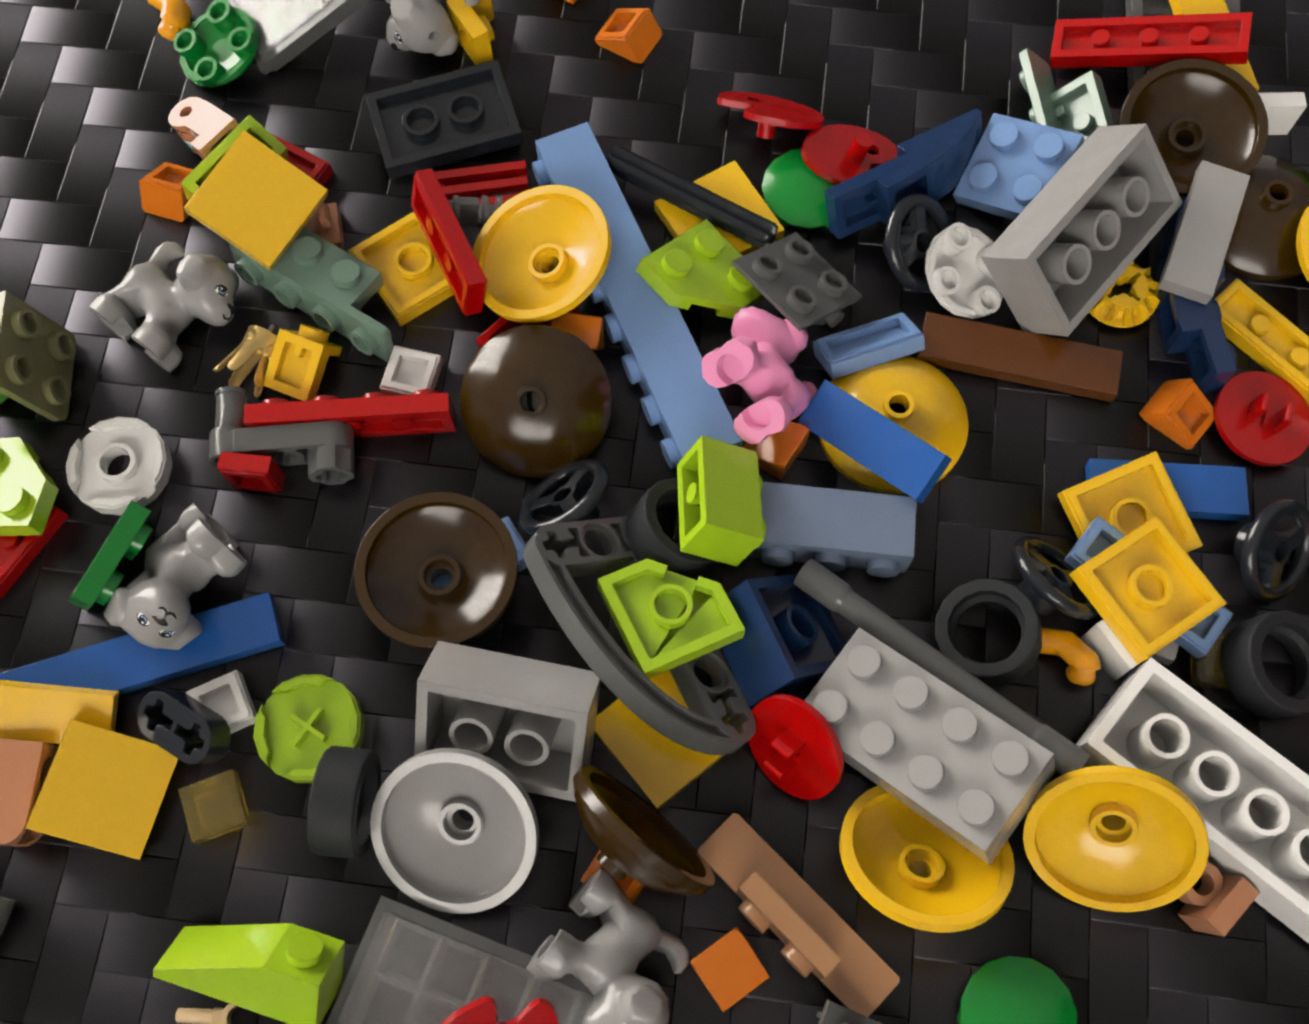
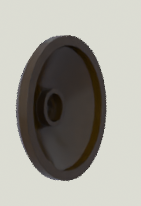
[1118,59,1268,197]
[1224,154,1309,281]
[460,325,612,477]
[354,492,519,650]
[573,765,715,896]

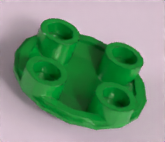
[173,0,259,88]
[761,149,835,229]
[957,956,1077,1024]

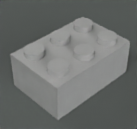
[414,640,601,802]

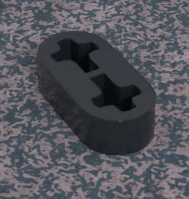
[137,690,231,764]

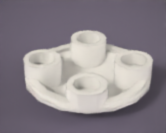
[925,222,1003,320]

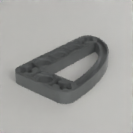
[523,516,756,755]

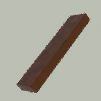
[916,312,1123,402]

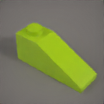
[153,923,345,1024]

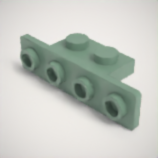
[1019,48,1114,141]
[229,227,393,362]

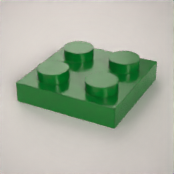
[67,500,153,611]

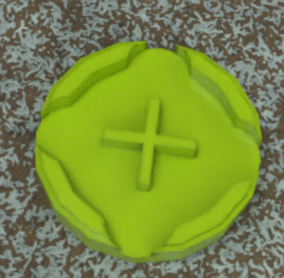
[253,674,365,783]

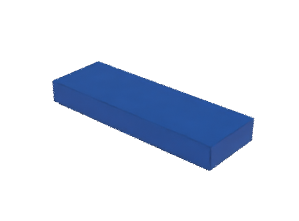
[798,379,952,504]
[1085,458,1250,521]

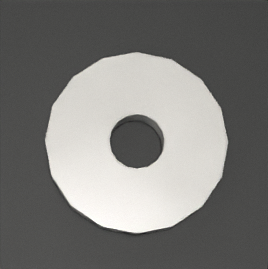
[65,416,173,515]

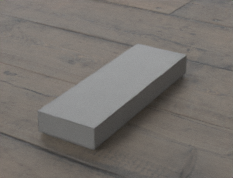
[1157,160,1250,305]

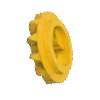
[1089,261,1160,328]

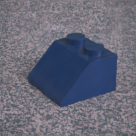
[721,574,846,707]

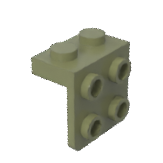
[0,291,76,422]

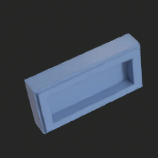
[813,312,925,380]

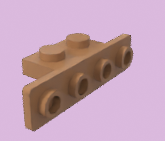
[698,813,900,1017]

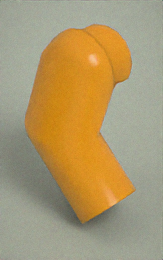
[147,0,192,41]
[1040,627,1101,686]

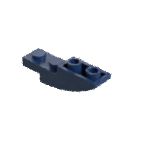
[824,108,983,239]
[1155,196,1237,395]

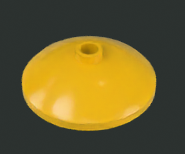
[473,185,612,323]
[819,356,969,494]
[1023,765,1209,912]
[839,786,1015,933]

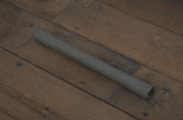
[793,558,1091,776]

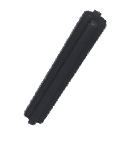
[606,146,778,248]

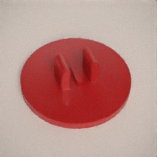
[1213,371,1309,467]
[749,694,844,800]

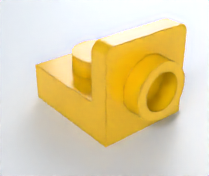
[446,0,495,65]
[262,324,343,401]

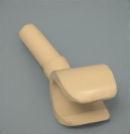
[175,1004,238,1024]

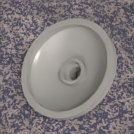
[370,748,539,914]

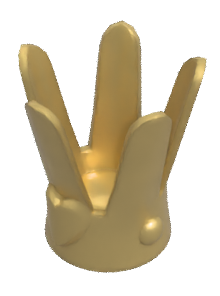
[213,325,277,399]

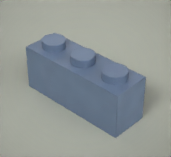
[751,482,917,578]

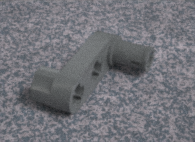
[209,386,355,485]

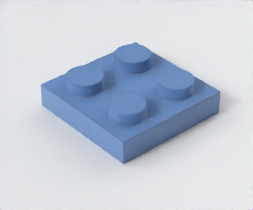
[953,113,1085,220]

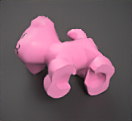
[701,306,818,444]

